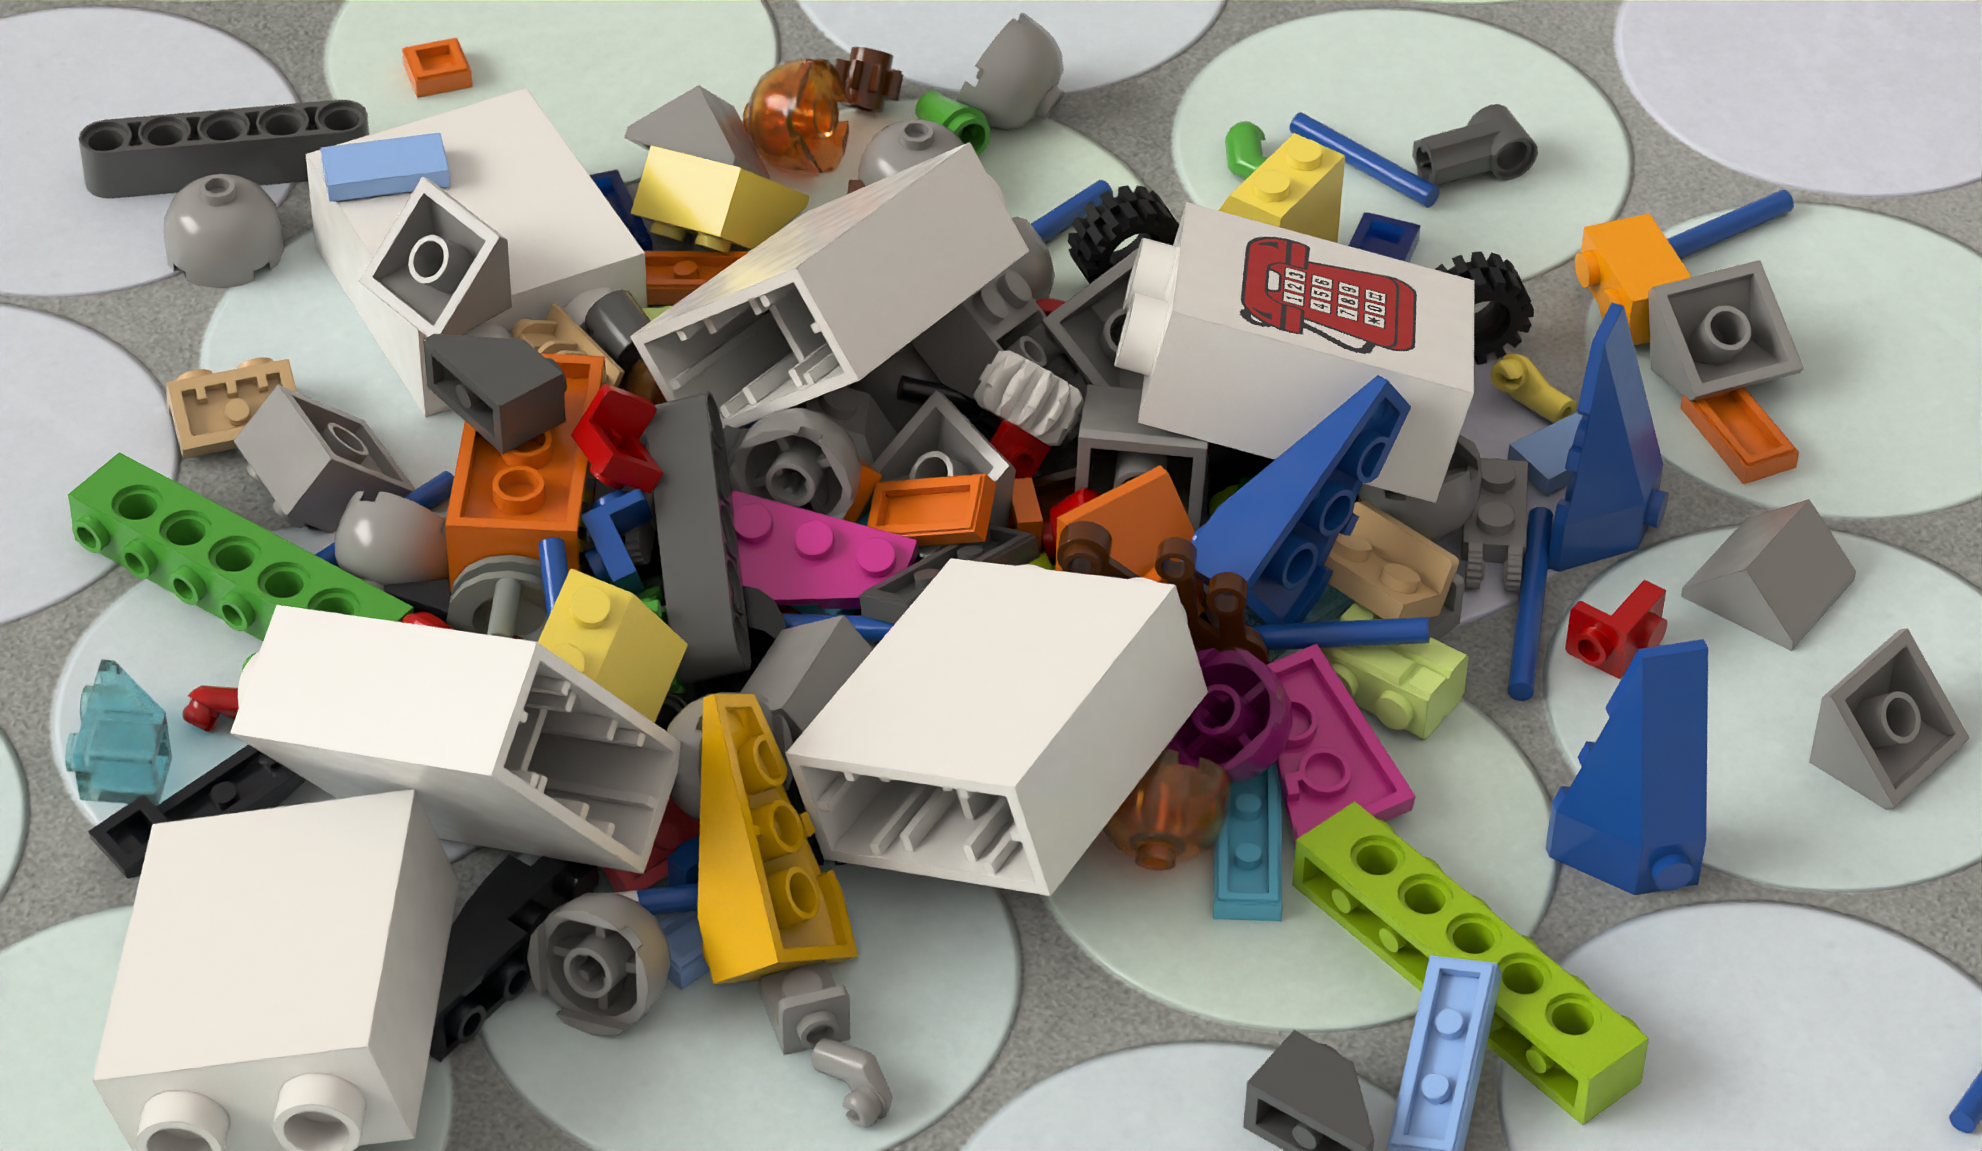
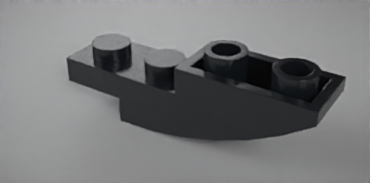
[429,854,599,1062]

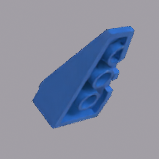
[1548,302,1669,572]
[1180,375,1411,625]
[1545,639,1708,895]

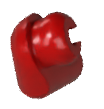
[182,685,239,732]

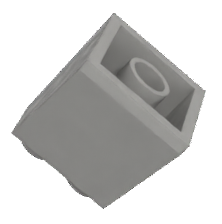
[1075,384,1208,532]

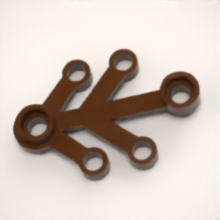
[1057,521,1269,665]

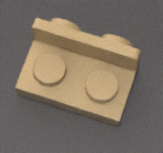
[166,357,297,459]
[1325,500,1459,619]

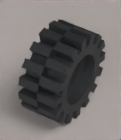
[1068,185,1179,284]
[1434,251,1534,365]

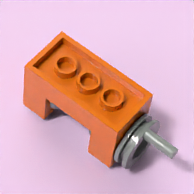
[445,353,606,642]

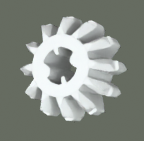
[974,350,1085,446]

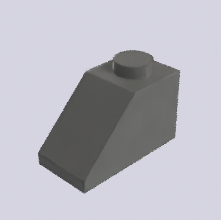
[423,334,567,454]
[1243,1030,1375,1151]

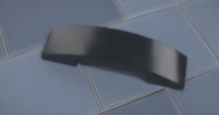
[88,744,306,879]

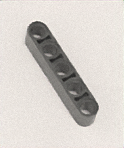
[79,100,370,198]
[646,391,752,686]

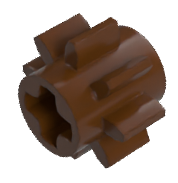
[831,47,903,113]

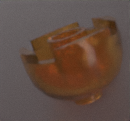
[743,58,849,175]
[1103,749,1232,871]

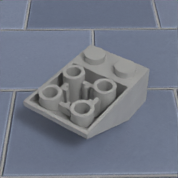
[910,267,1090,445]

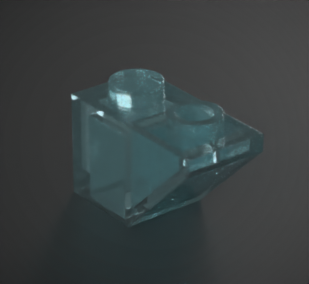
[65,659,172,806]

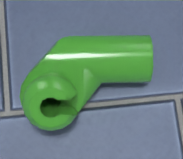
[1225,121,1267,180]

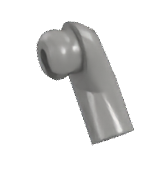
[811,1038,892,1127]

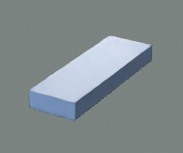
[1387,955,1502,1151]

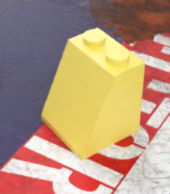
[1218,133,1345,243]

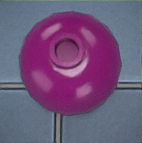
[1164,648,1292,785]

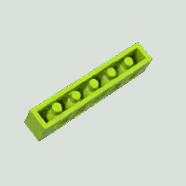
[1292,801,1649,1125]

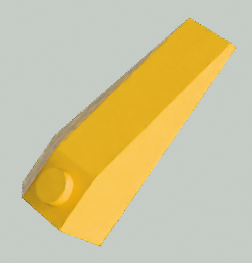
[697,694,858,984]

